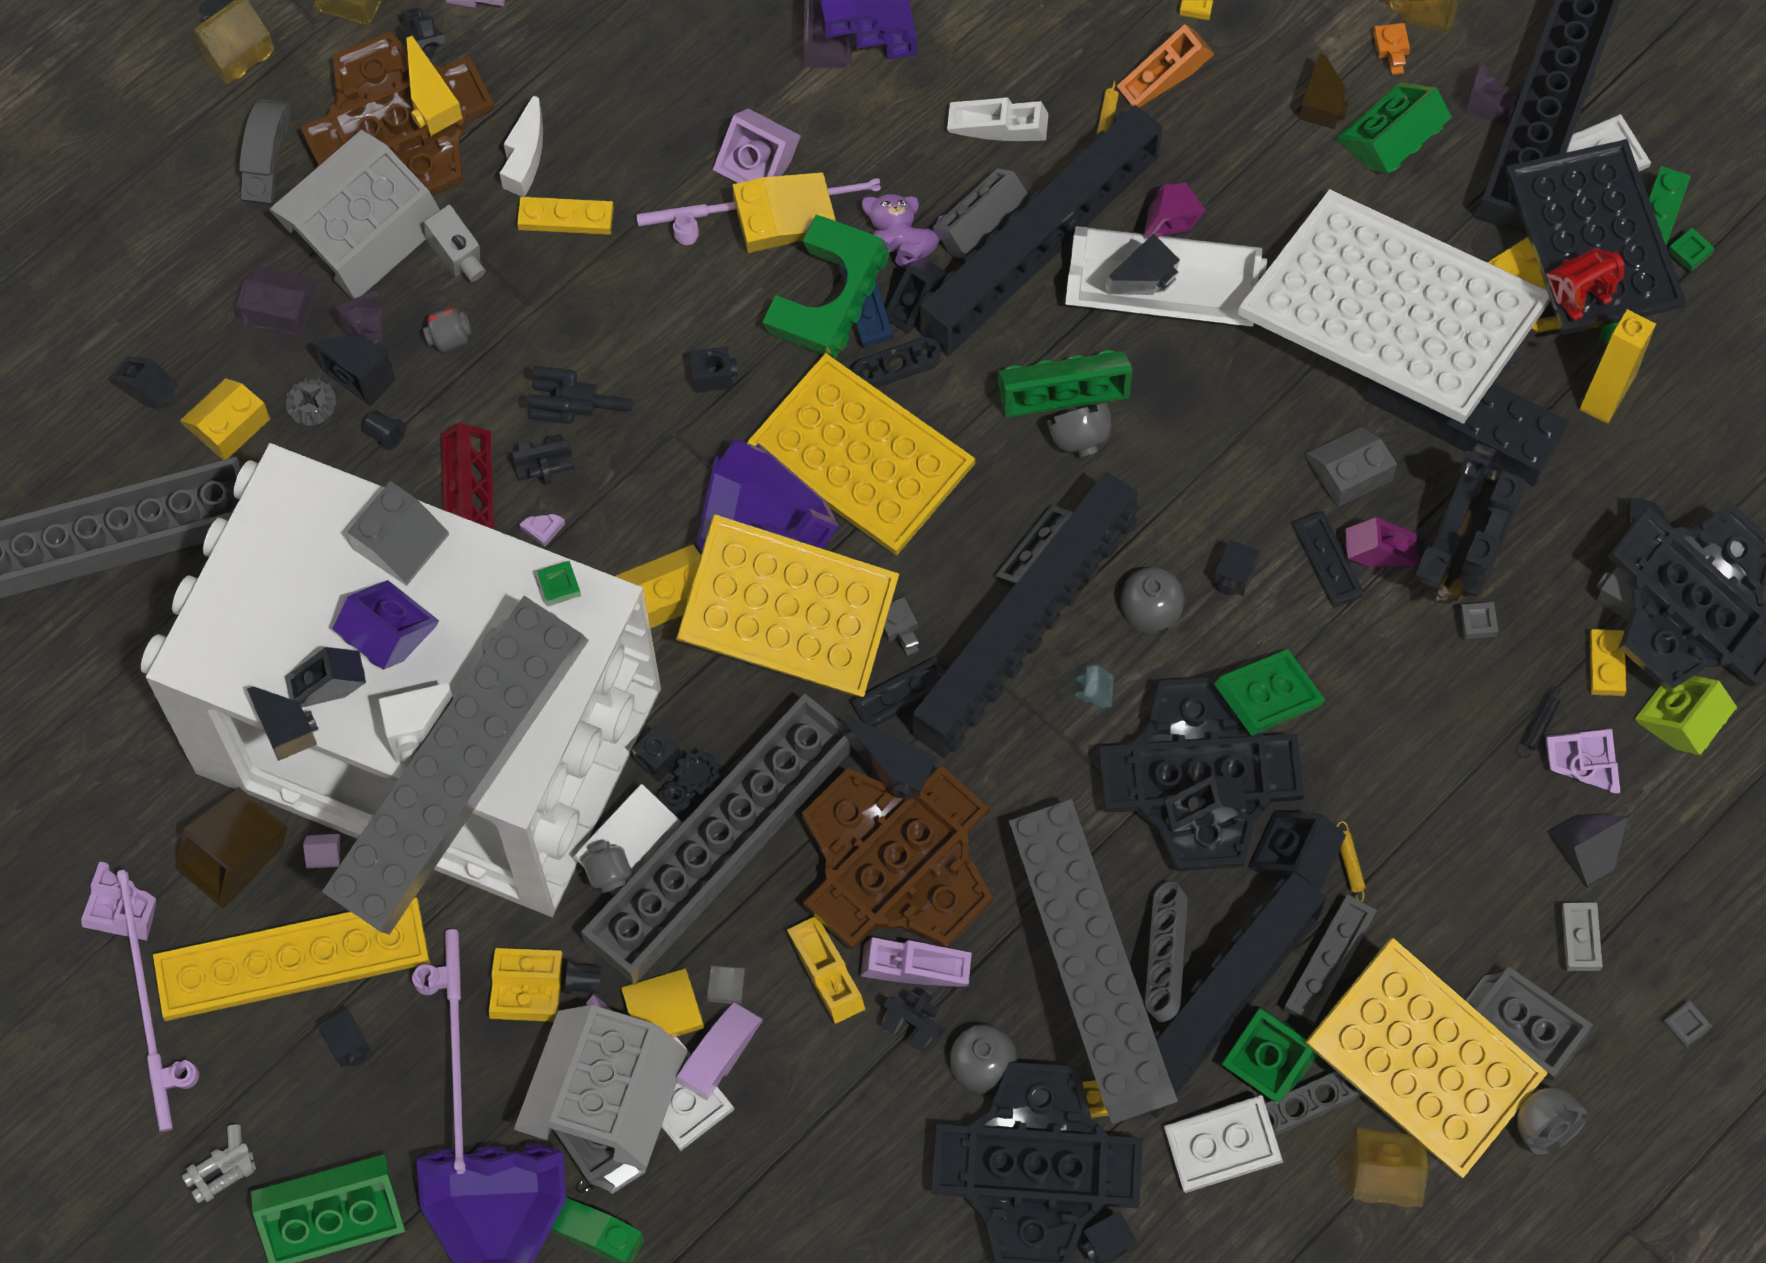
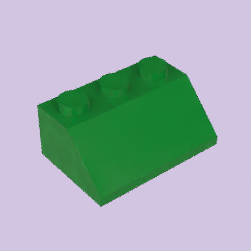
[1336,82,1452,173]

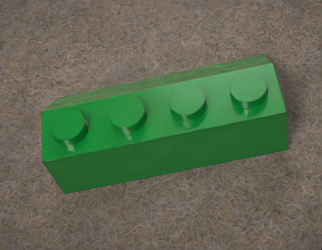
[998,350,1132,418]
[251,1154,405,1263]

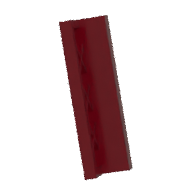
[441,422,494,530]

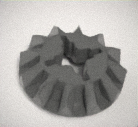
[285,377,336,426]

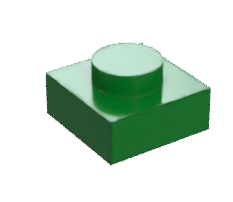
[1668,228,1714,272]
[537,560,581,607]

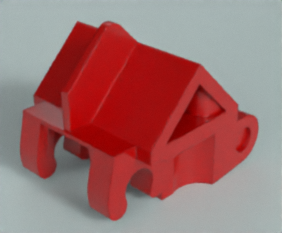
[1546,248,1624,321]

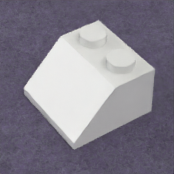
[379,683,454,763]

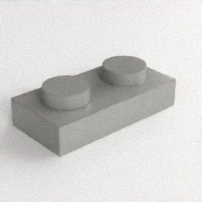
[1562,903,1603,971]

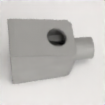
[424,204,486,282]

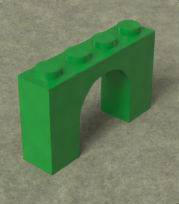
[762,214,889,359]

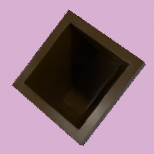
[175,787,287,909]

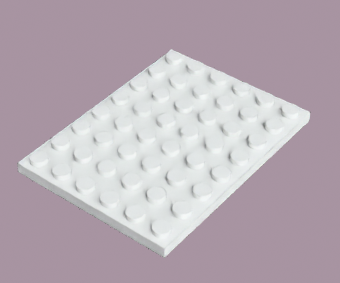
[1238,189,1550,424]

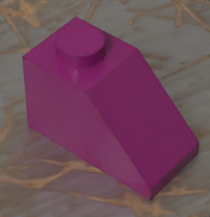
[1144,182,1206,239]
[1346,517,1419,567]

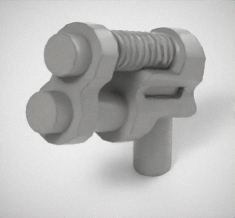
[182,1125,256,1203]

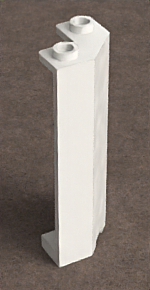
[1065,226,1267,326]

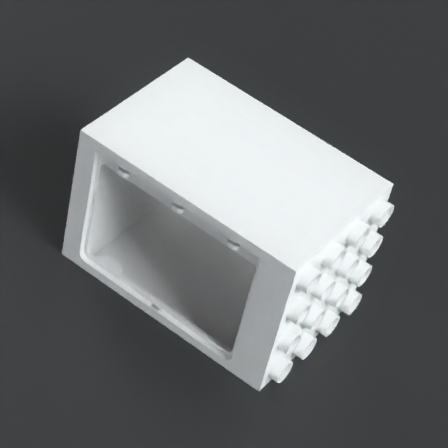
[141,443,661,918]

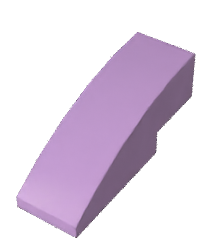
[860,937,971,986]
[677,1002,762,1101]

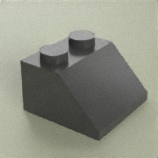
[1306,427,1397,507]
[347,481,450,586]

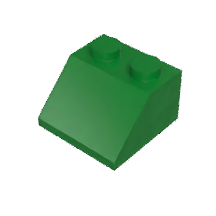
[1222,1008,1318,1104]

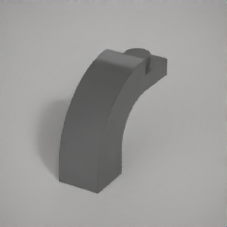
[239,99,291,203]

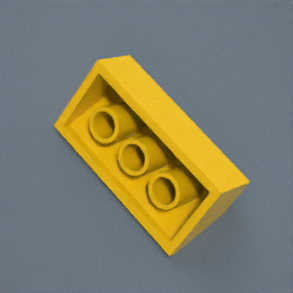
[615,545,701,628]

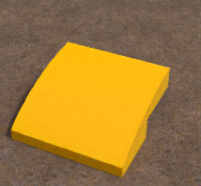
[489,948,562,1022]
[621,968,704,1038]

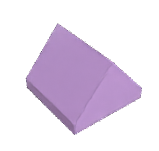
[303,834,340,869]

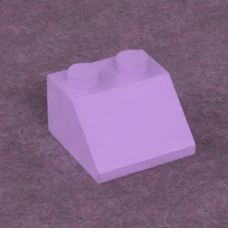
[713,108,801,183]

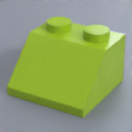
[1635,676,1737,755]

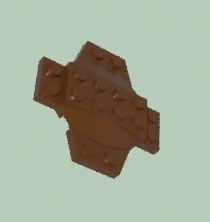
[300,32,495,195]
[802,765,993,951]

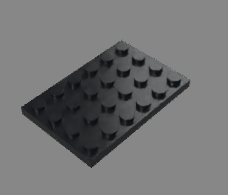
[1506,139,1686,335]

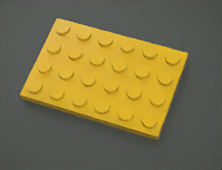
[747,353,975,556]
[676,514,899,697]
[1305,938,1548,1178]

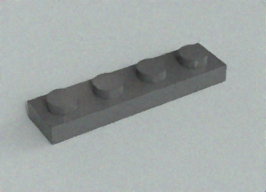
[1284,894,1377,1026]

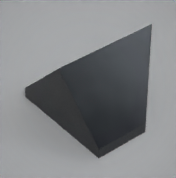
[1549,816,1629,888]

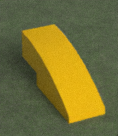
[787,916,865,1024]

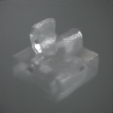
[707,966,745,1004]

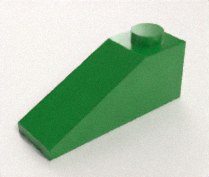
[550,1198,644,1263]

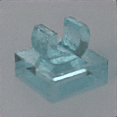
[1075,665,1114,708]

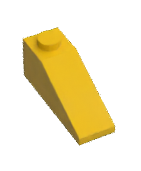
[407,36,462,136]

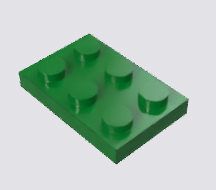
[1214,649,1325,736]

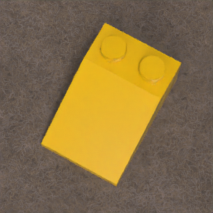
[733,173,836,253]

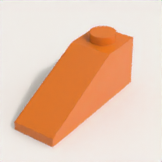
[1117,24,1214,107]

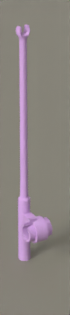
[637,178,881,245]
[117,870,199,1132]
[412,929,465,1174]

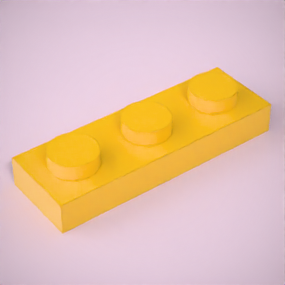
[517,197,614,235]

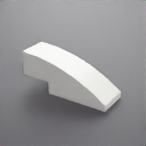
[500,96,543,197]
[947,98,1048,141]

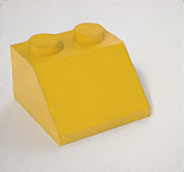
[180,378,270,460]

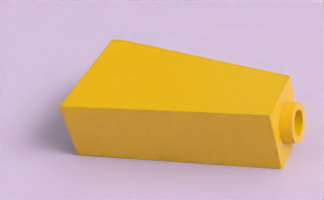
[1580,309,1656,424]

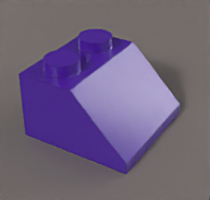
[332,580,439,670]

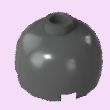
[1047,403,1112,458]
[1120,567,1185,634]
[950,1024,1018,1095]
[1517,1087,1587,1155]

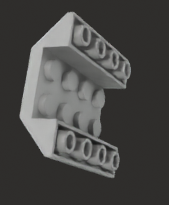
[269,130,440,302]
[514,1005,687,1170]

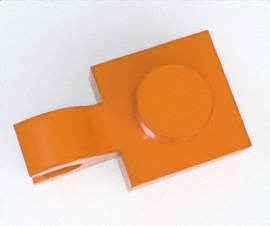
[1373,23,1410,75]

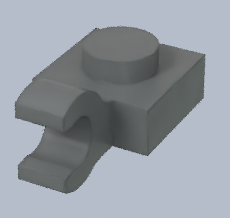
[883,597,919,656]

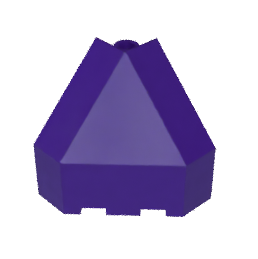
[820,0,917,60]
[697,438,839,552]
[417,1144,566,1263]

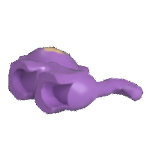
[862,194,946,270]

